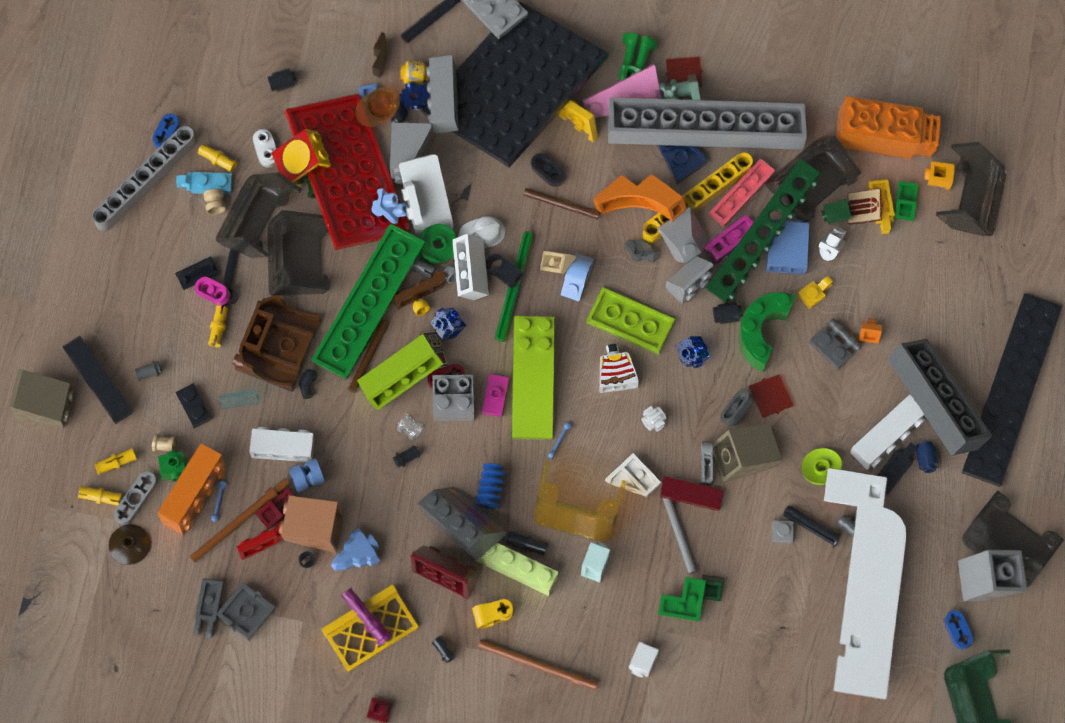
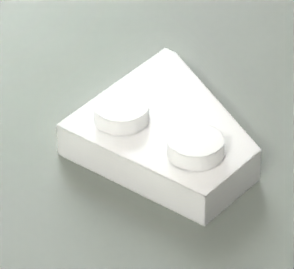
[605,453,662,497]

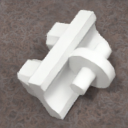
[818,226,846,260]

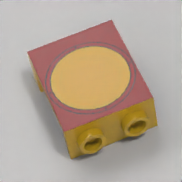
[271,129,331,189]

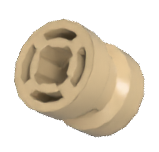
[203,188,226,215]

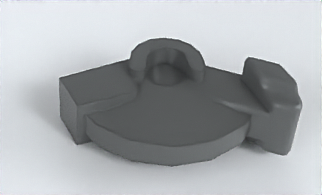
[624,240,659,262]

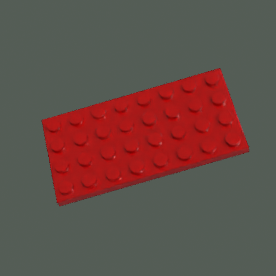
[285,94,411,250]

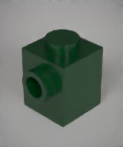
[821,199,853,225]

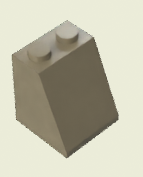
[9,369,75,428]
[712,423,782,483]

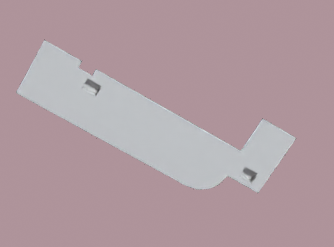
[824,468,906,699]

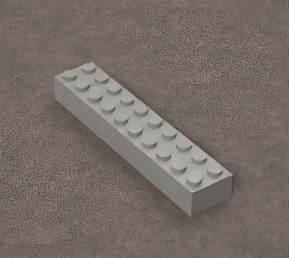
[607,97,807,150]

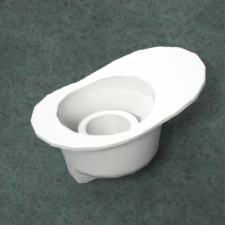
[458,216,505,249]

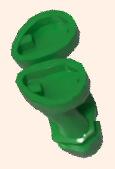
[618,33,658,81]

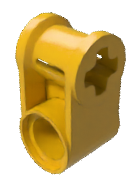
[472,599,513,629]

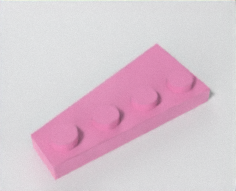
[582,64,661,118]

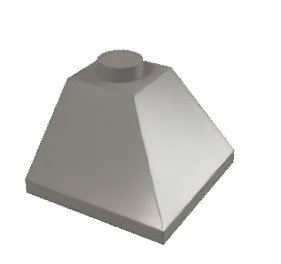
[658,206,709,263]

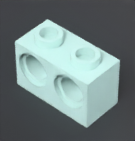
[581,542,610,582]

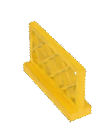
[321,584,419,672]

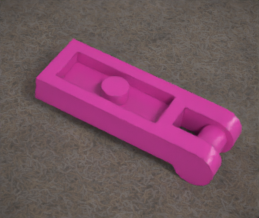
[704,214,753,263]

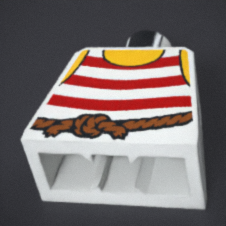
[599,344,639,393]

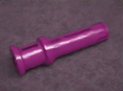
[341,587,393,646]

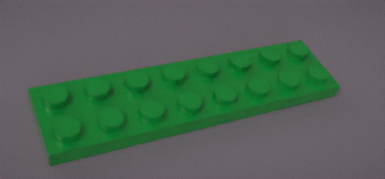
[311,223,426,380]

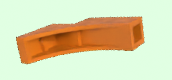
[593,174,687,222]

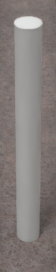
[663,498,697,574]

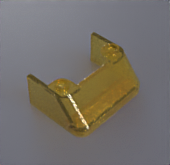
[533,460,626,542]

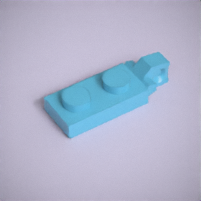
[176,172,232,194]

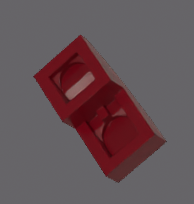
[255,488,297,529]

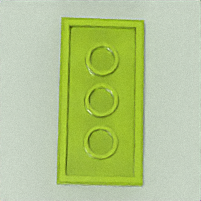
[586,287,675,355]

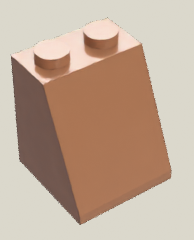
[279,496,344,553]

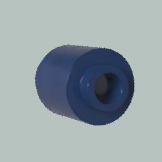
[916,441,939,473]

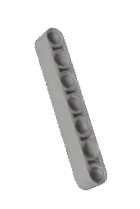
[92,126,196,231]

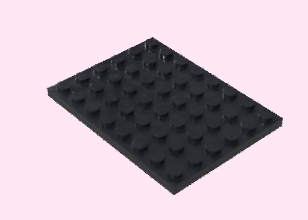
[421,1,609,168]

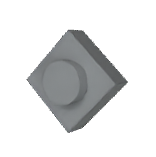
[772,520,793,543]

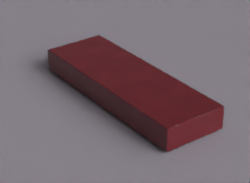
[659,476,723,511]

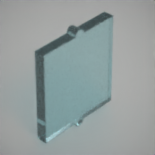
[219,390,259,409]

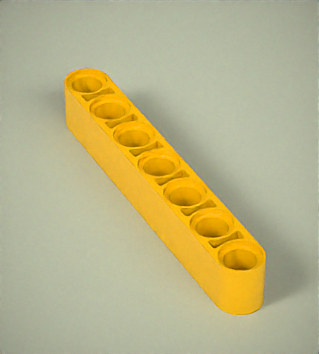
[642,153,753,244]

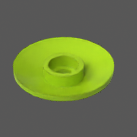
[801,448,842,485]

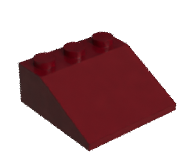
[411,545,479,599]

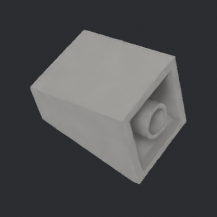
[390,123,432,184]
[958,550,1027,601]

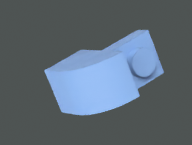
[560,253,595,301]

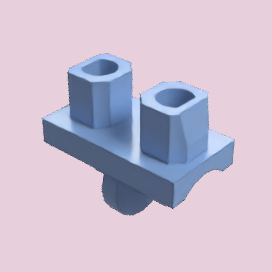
[372,189,408,224]

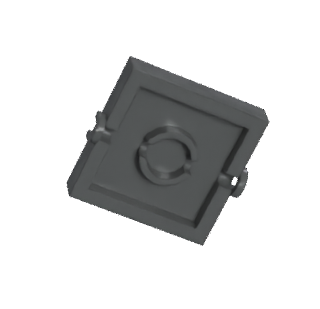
[216,582,275,641]

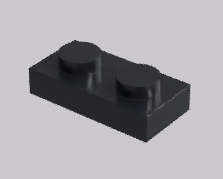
[175,383,212,428]

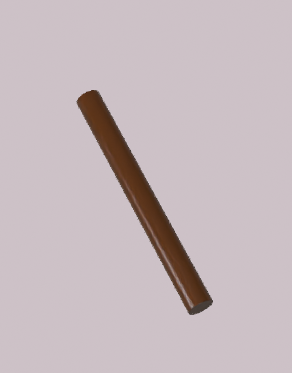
[523,188,600,220]
[348,320,389,393]

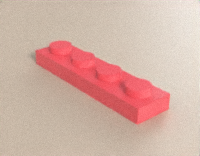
[709,158,775,227]

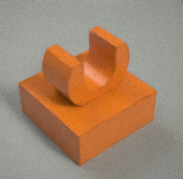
[859,318,882,344]

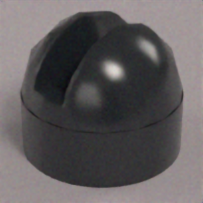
[298,551,315,568]

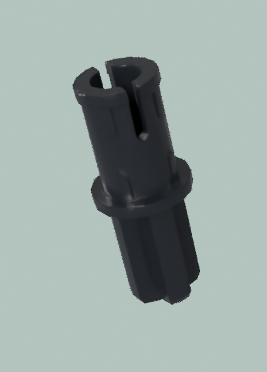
[507,531,548,556]

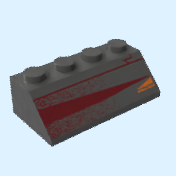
[418,487,507,561]

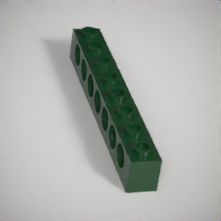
[705,159,820,303]

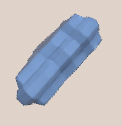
[331,528,381,571]

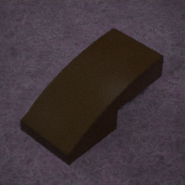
[372,32,387,78]

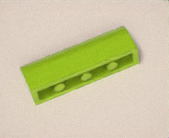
[357,334,443,411]

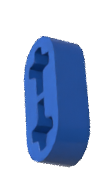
[153,114,180,149]
[944,610,973,650]

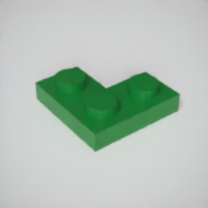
[658,577,706,621]

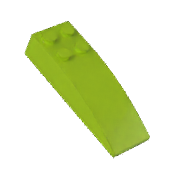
[512,316,554,440]

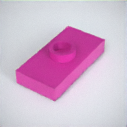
[482,374,509,417]

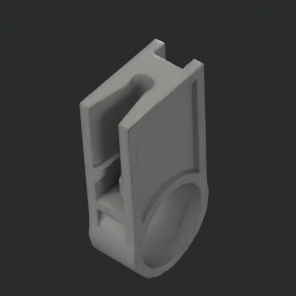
[701,442,713,484]

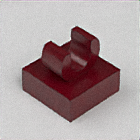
[366,697,393,723]

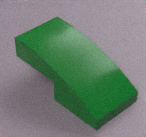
[894,181,918,222]

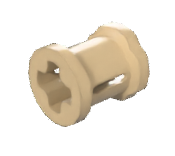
[152,433,176,452]

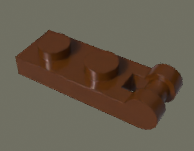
[394,271,445,309]

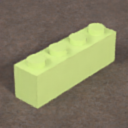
[475,543,558,596]

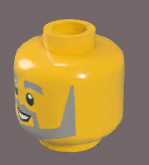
[400,60,428,87]

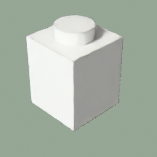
[629,642,658,677]

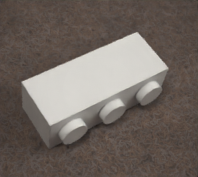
[453,234,489,300]
[250,427,315,462]

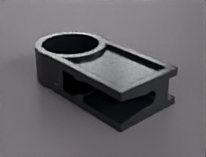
[486,254,524,289]

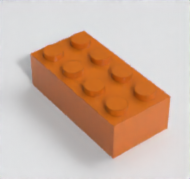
[157,443,226,535]

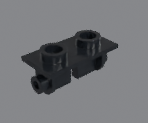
[175,256,219,290]

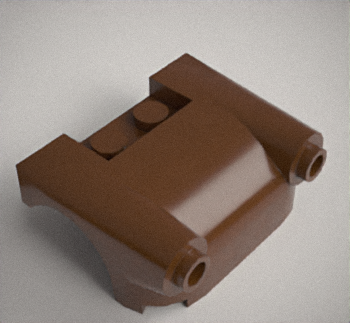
[233,295,321,392]

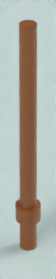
[189,478,290,563]
[478,640,598,690]

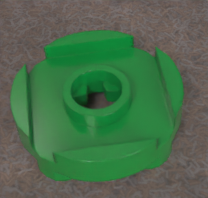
[419,224,457,264]

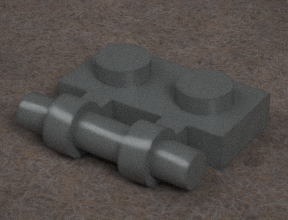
[809,319,862,370]

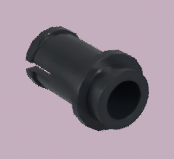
[393,445,420,468]
[432,635,456,663]

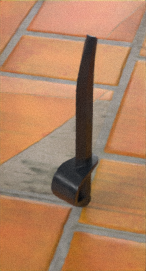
[221,239,238,309]

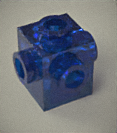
[399,81,429,110]
[430,307,466,341]
[675,336,710,369]

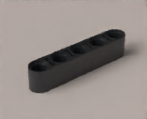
[62,335,133,424]

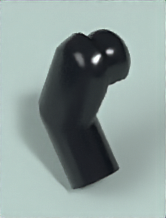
[391,98,408,123]
[299,369,318,399]

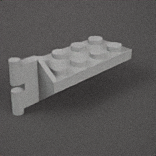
[462,0,528,39]

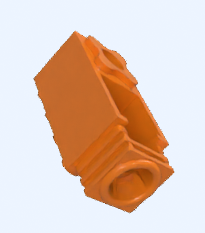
[834,96,941,159]

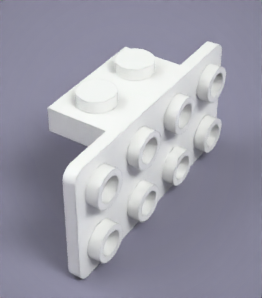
[399,154,454,238]

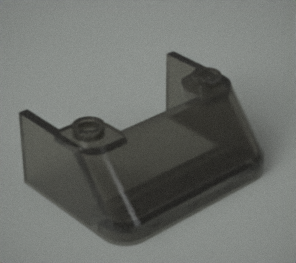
[936,142,1006,236]
[216,172,302,258]

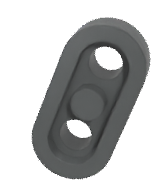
[720,390,754,426]

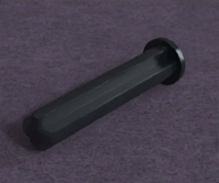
[783,506,842,548]

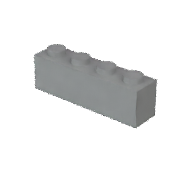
[427,55,459,134]

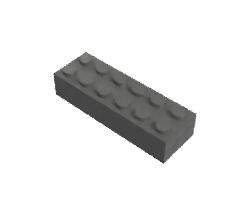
[888,339,992,456]

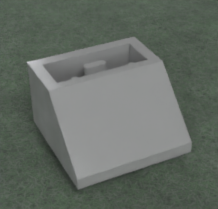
[666,256,713,304]
[433,375,474,421]

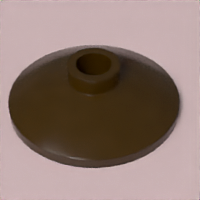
[109,525,150,565]

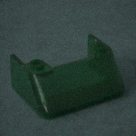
[944,649,1012,723]

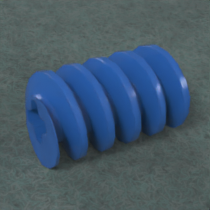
[475,463,507,509]

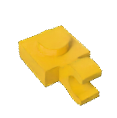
[797,276,833,309]

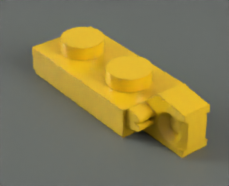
[868,179,895,234]

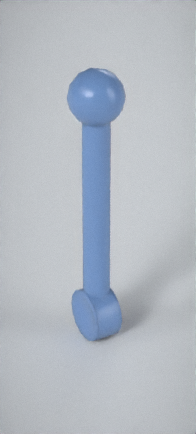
[548,422,572,459]
[211,481,227,522]

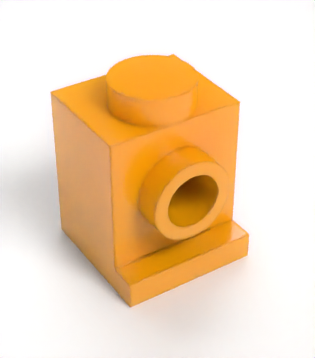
[924,161,955,190]

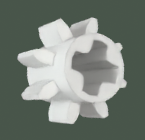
[641,406,667,432]

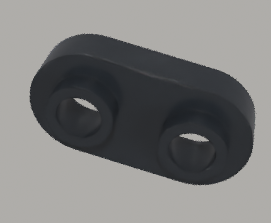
[531,153,565,187]

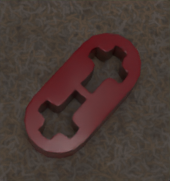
[427,364,465,390]

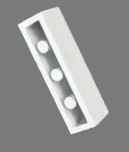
[850,395,926,470]

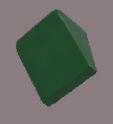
[702,575,723,601]

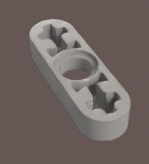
[114,472,157,525]

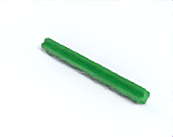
[495,231,534,342]

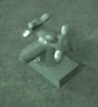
[660,74,700,100]

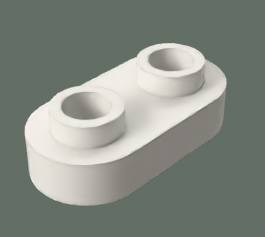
[253,129,276,168]

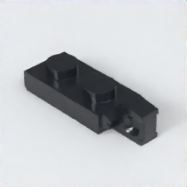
[876,442,917,495]

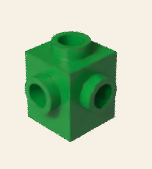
[158,450,189,481]

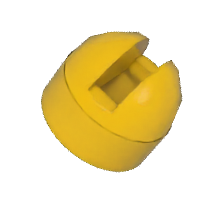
[413,298,430,316]

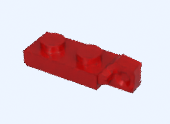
[236,523,283,560]

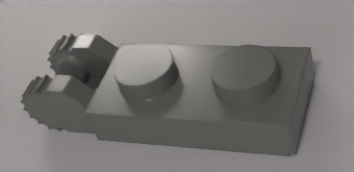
[194,578,224,639]

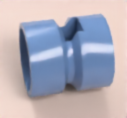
[289,458,325,493]

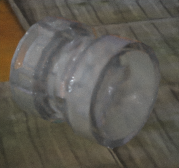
[396,414,424,442]

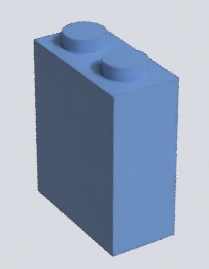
[766,219,809,275]

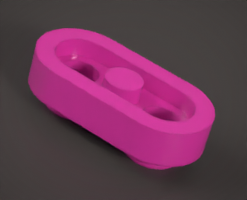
[195,277,230,306]

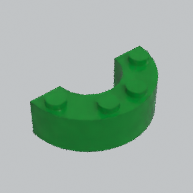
[738,292,796,372]

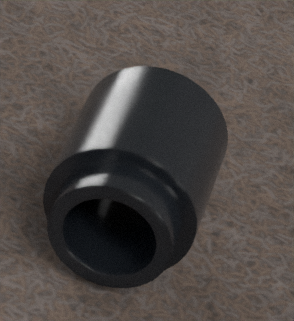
[268,68,298,92]
[713,302,743,324]

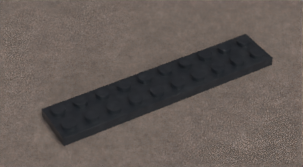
[961,293,1062,487]

